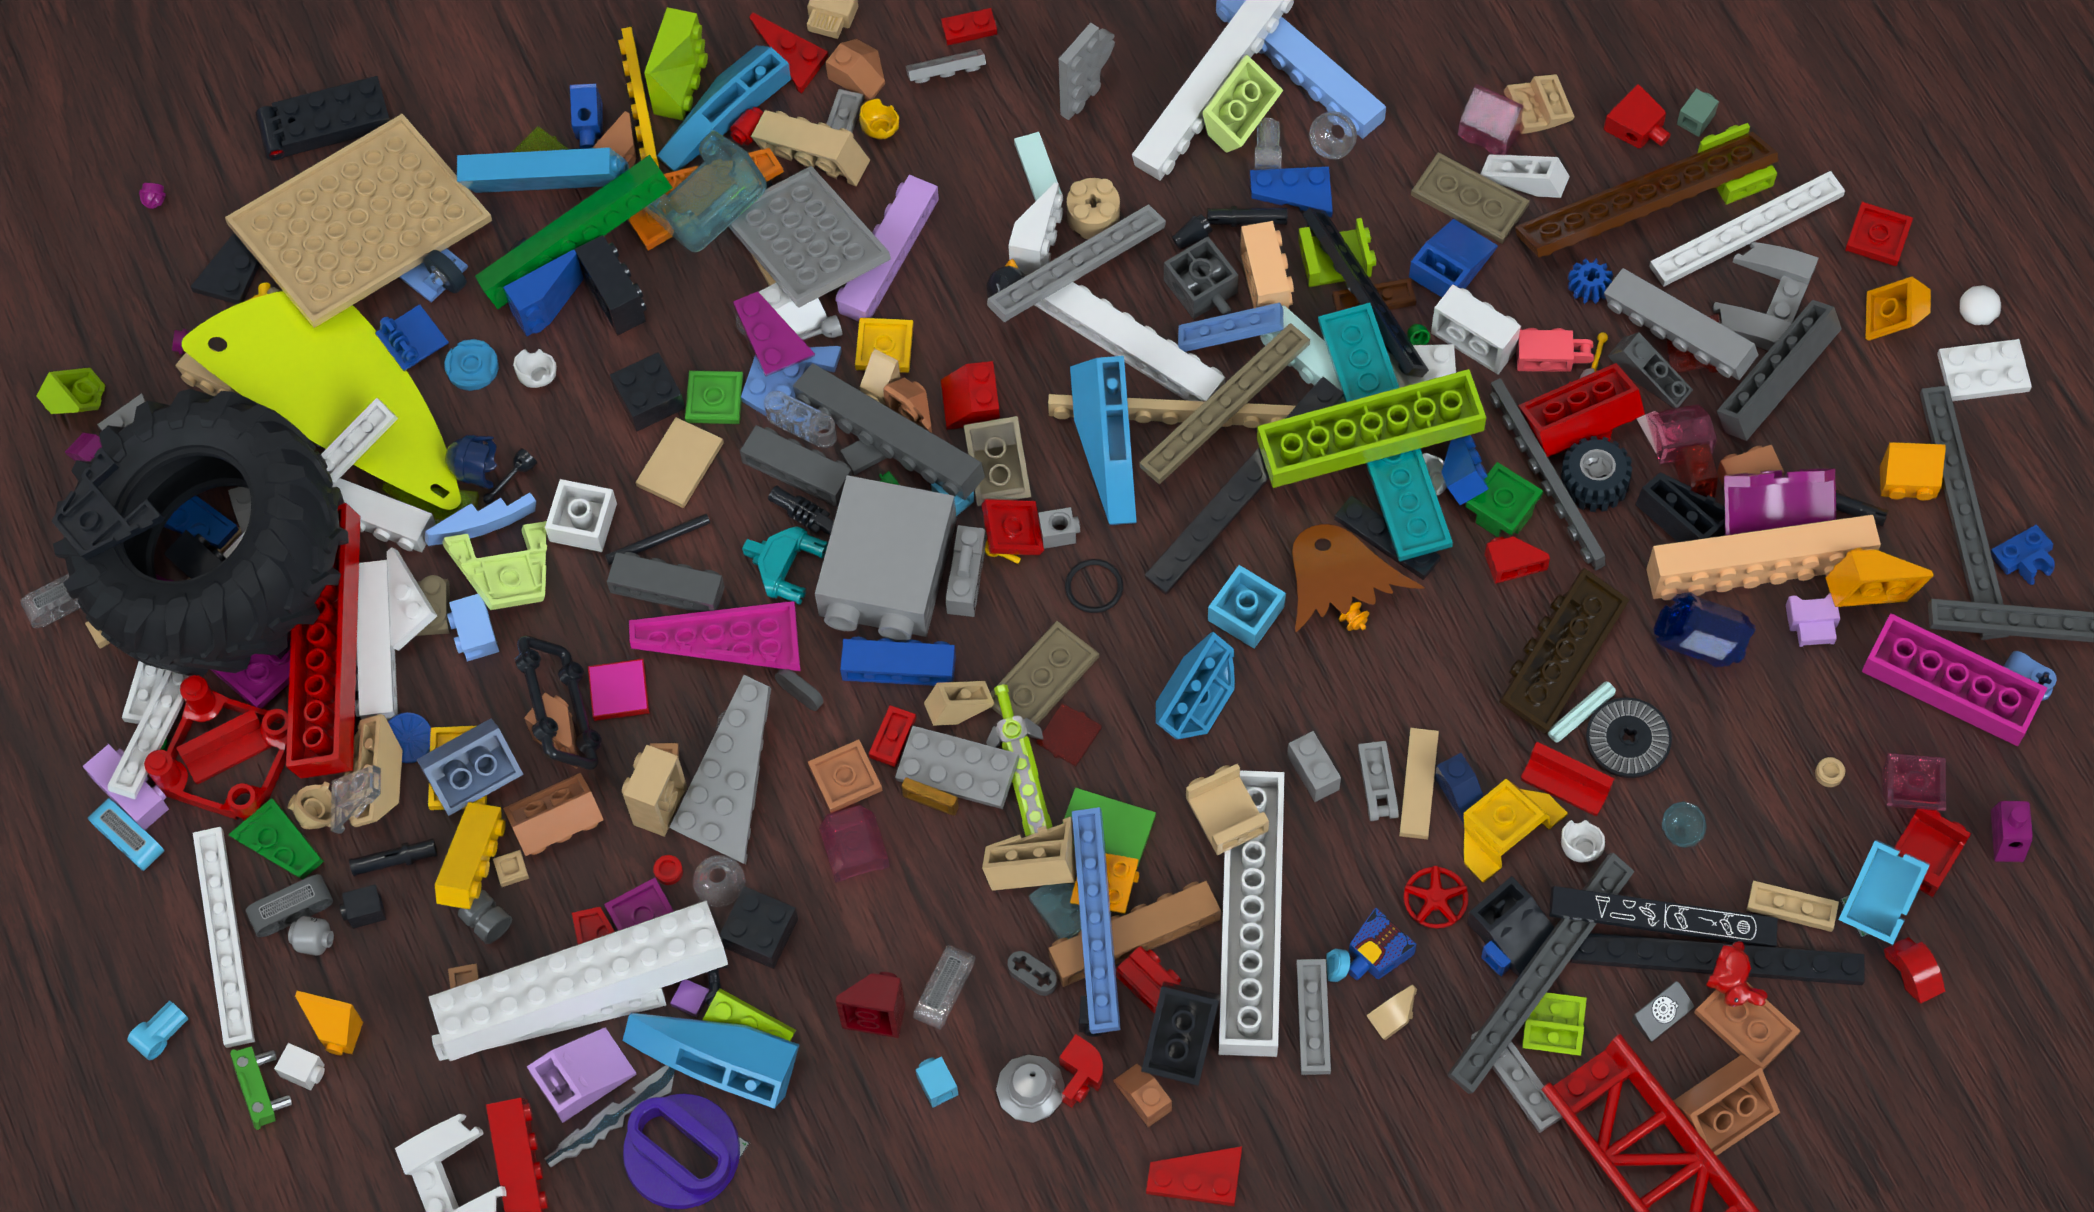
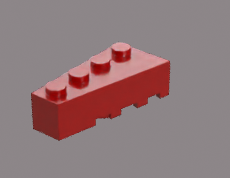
[486,1098,548,1212]

